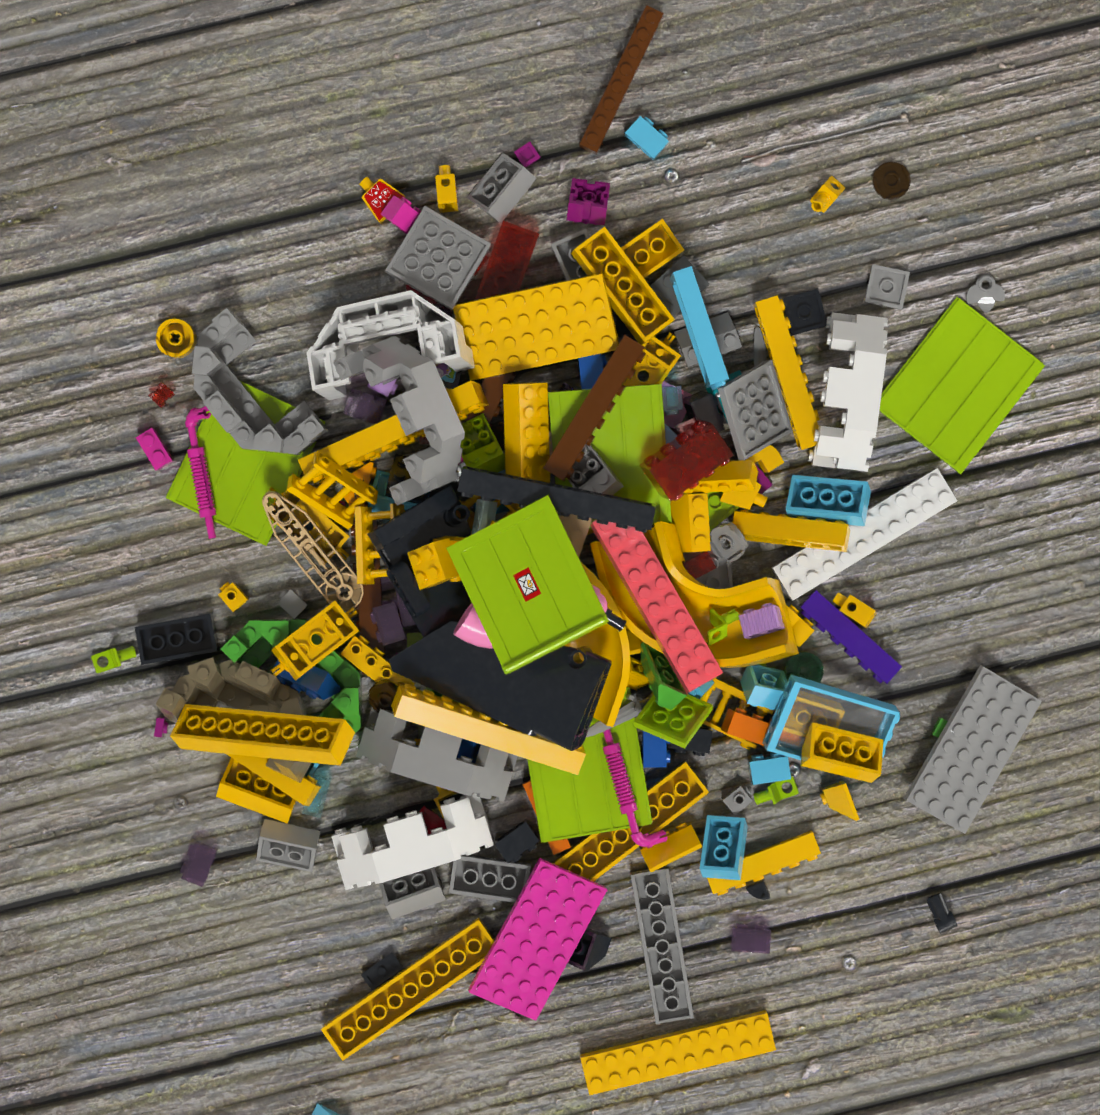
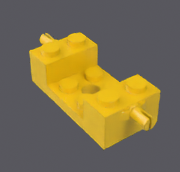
[624,332,681,386]
[266,487,350,564]
[271,601,359,681]

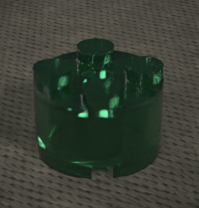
[784,651,824,690]

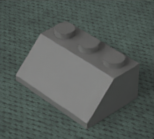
[467,153,537,223]
[674,312,742,368]
[256,819,321,872]
[379,867,446,919]

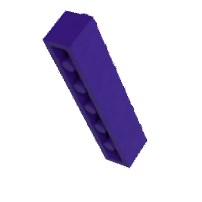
[800,590,902,684]

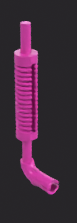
[185,406,217,539]
[602,729,667,848]

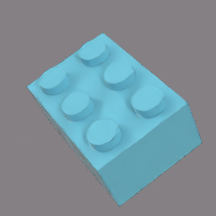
[700,815,748,880]

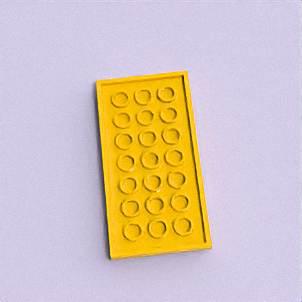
[453,273,619,381]

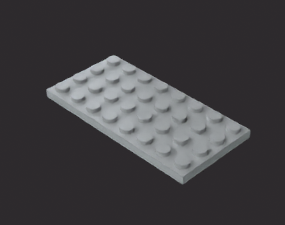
[903,665,1042,834]

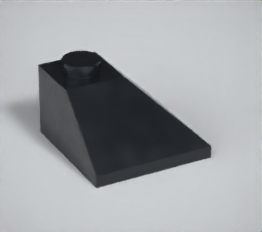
[568,928,612,972]

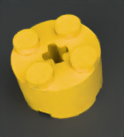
[156,319,197,358]

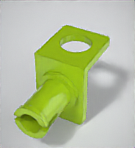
[707,608,739,645]
[91,646,136,674]
[753,776,799,805]

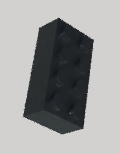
[134,613,220,665]

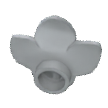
[966,274,1005,313]

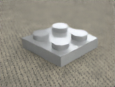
[864,264,910,310]

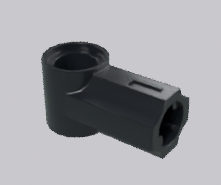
[926,892,958,934]

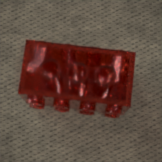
[639,420,733,501]

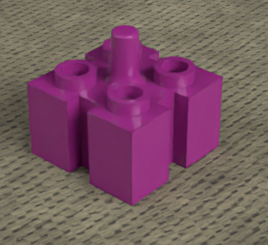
[566,178,610,226]

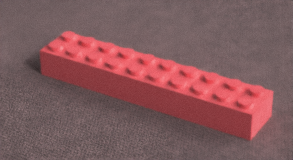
[590,520,723,694]

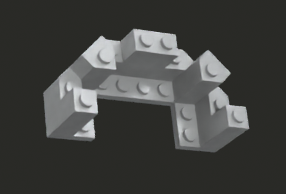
[192,308,329,455]
[334,336,465,506]
[356,708,518,802]

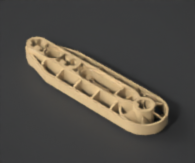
[262,491,363,611]

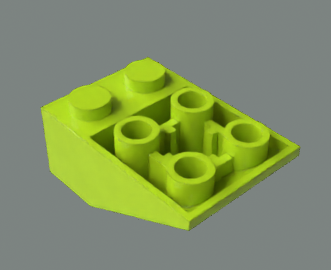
[460,414,505,472]

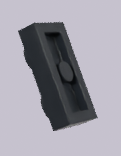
[361,952,403,990]

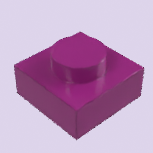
[514,141,540,168]
[154,716,169,738]

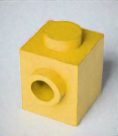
[218,582,249,612]

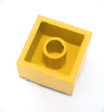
[407,538,459,590]

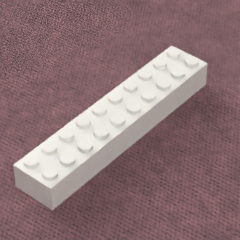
[771,468,957,601]

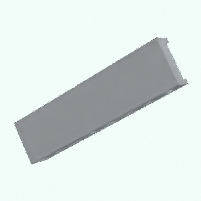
[630,866,694,1025]

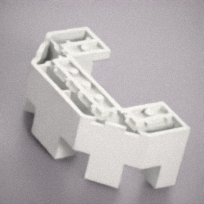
[307,290,475,400]
[808,312,888,472]
[331,792,494,890]

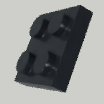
[782,289,827,336]

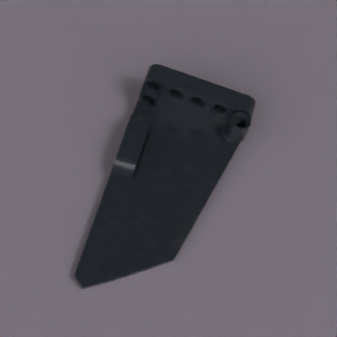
[367,485,472,638]
[389,621,612,751]

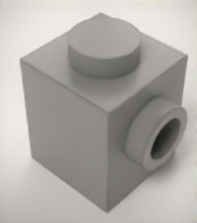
[278,589,309,619]
[722,785,753,815]

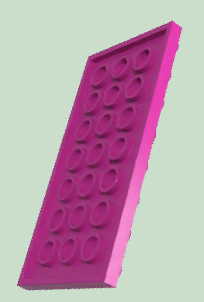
[468,858,607,1021]

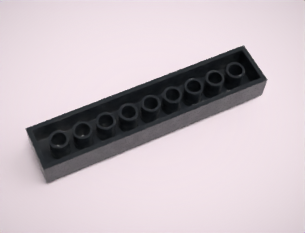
[458,466,656,533]

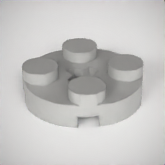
[710,522,748,562]

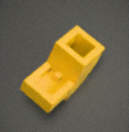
[746,445,784,473]

